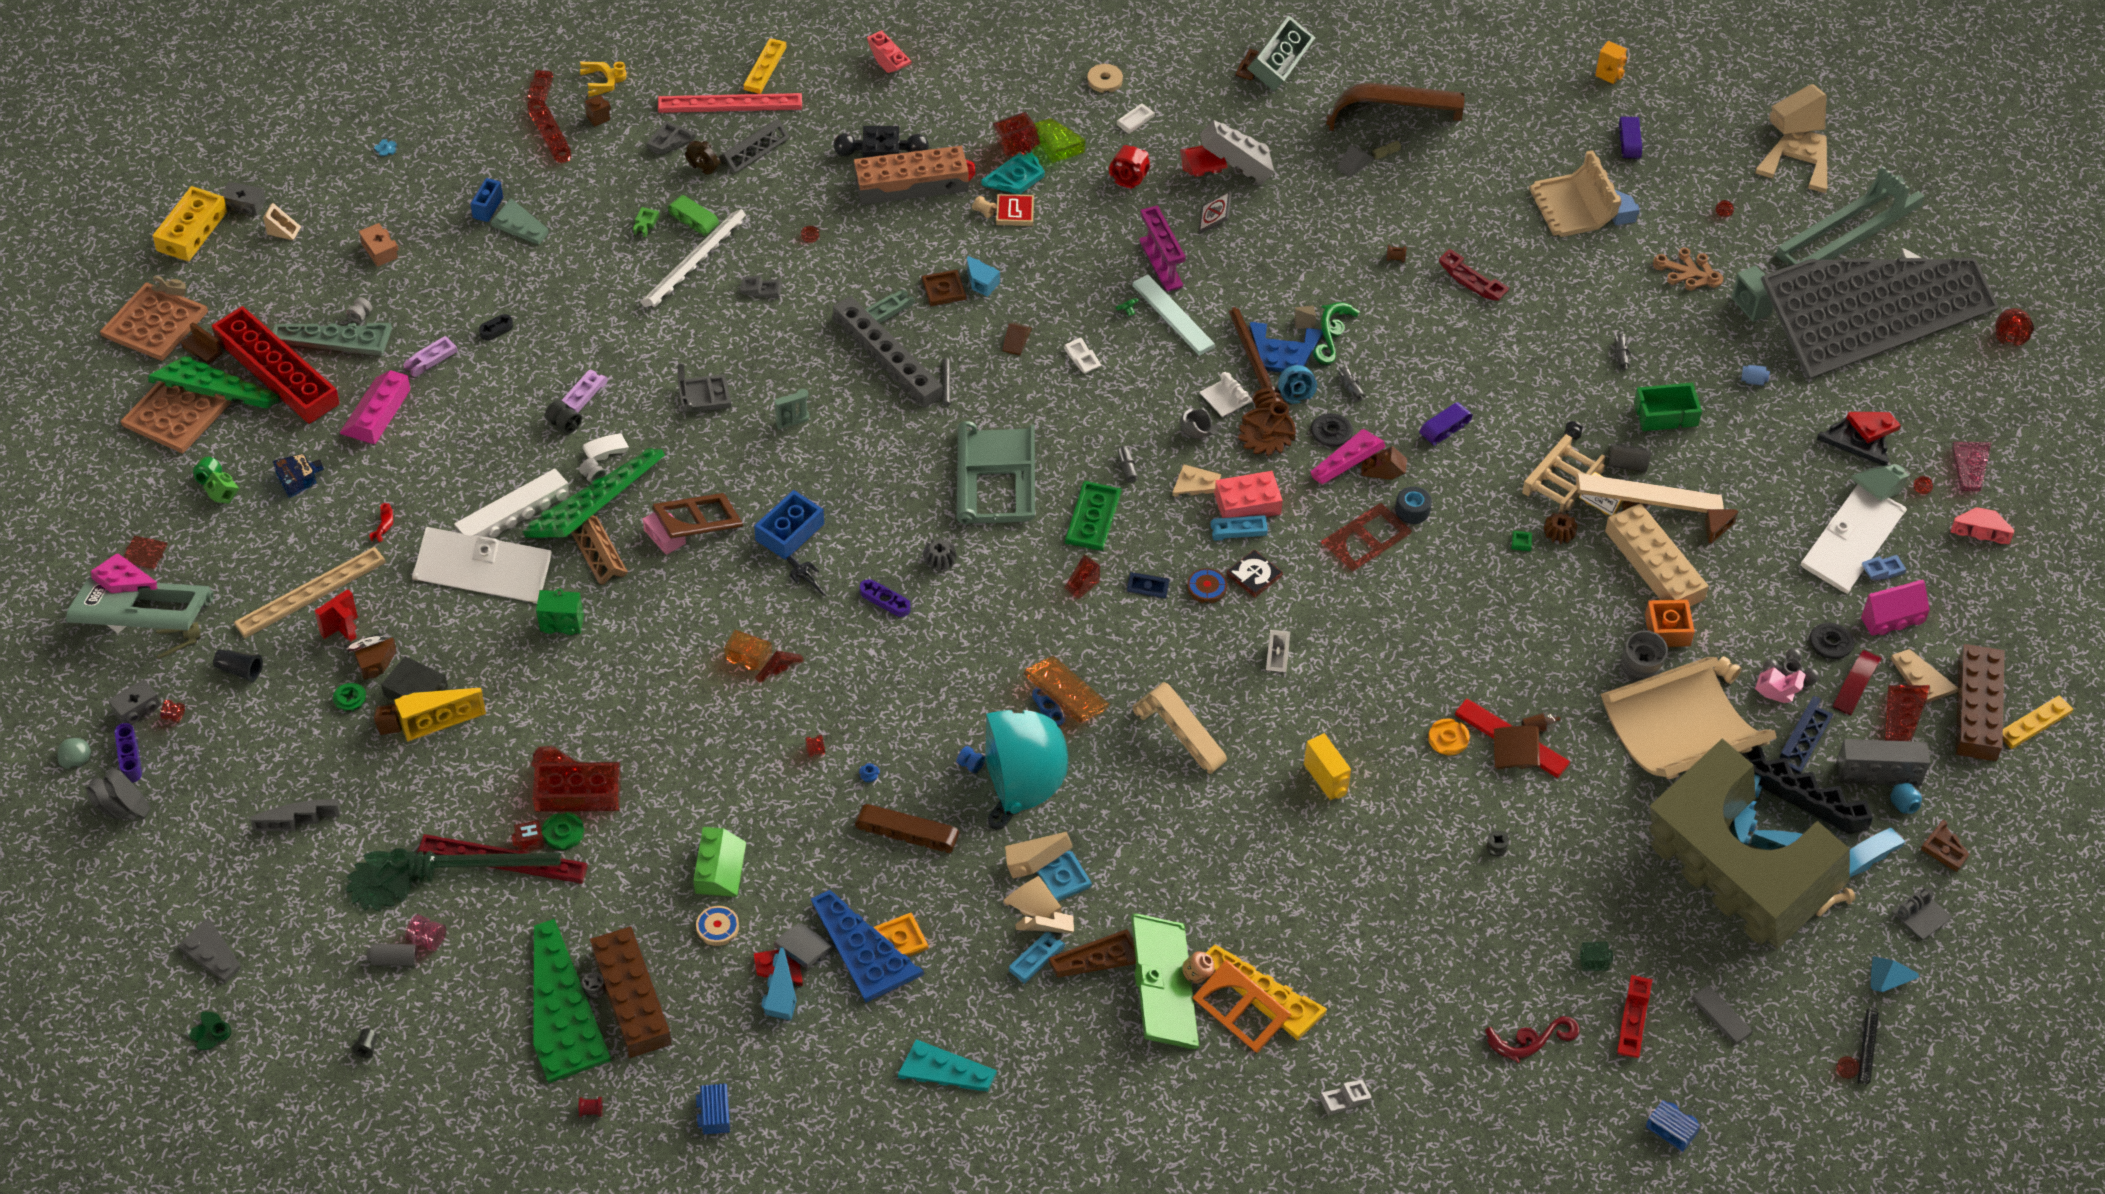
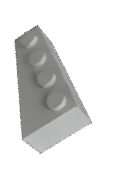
[1200,120,1274,185]

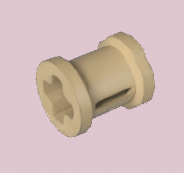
[972,196,997,219]

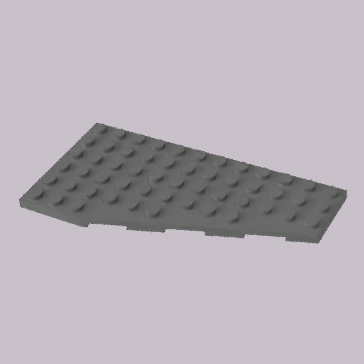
[1760,258,1999,380]

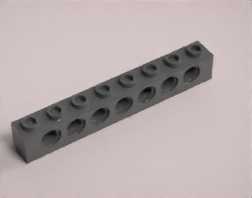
[832,296,943,408]

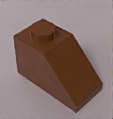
[354,637,397,680]

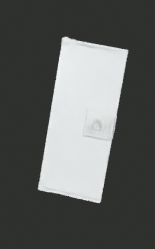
[1800,484,1907,594]
[412,527,552,604]

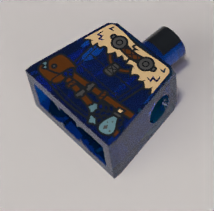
[273,454,324,498]

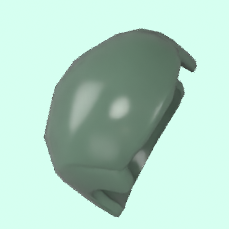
[57,738,91,769]

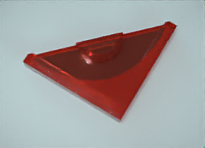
[755,650,804,683]

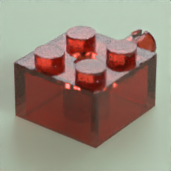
[992,111,1040,156]

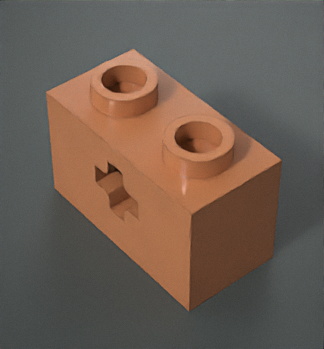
[359,223,398,267]

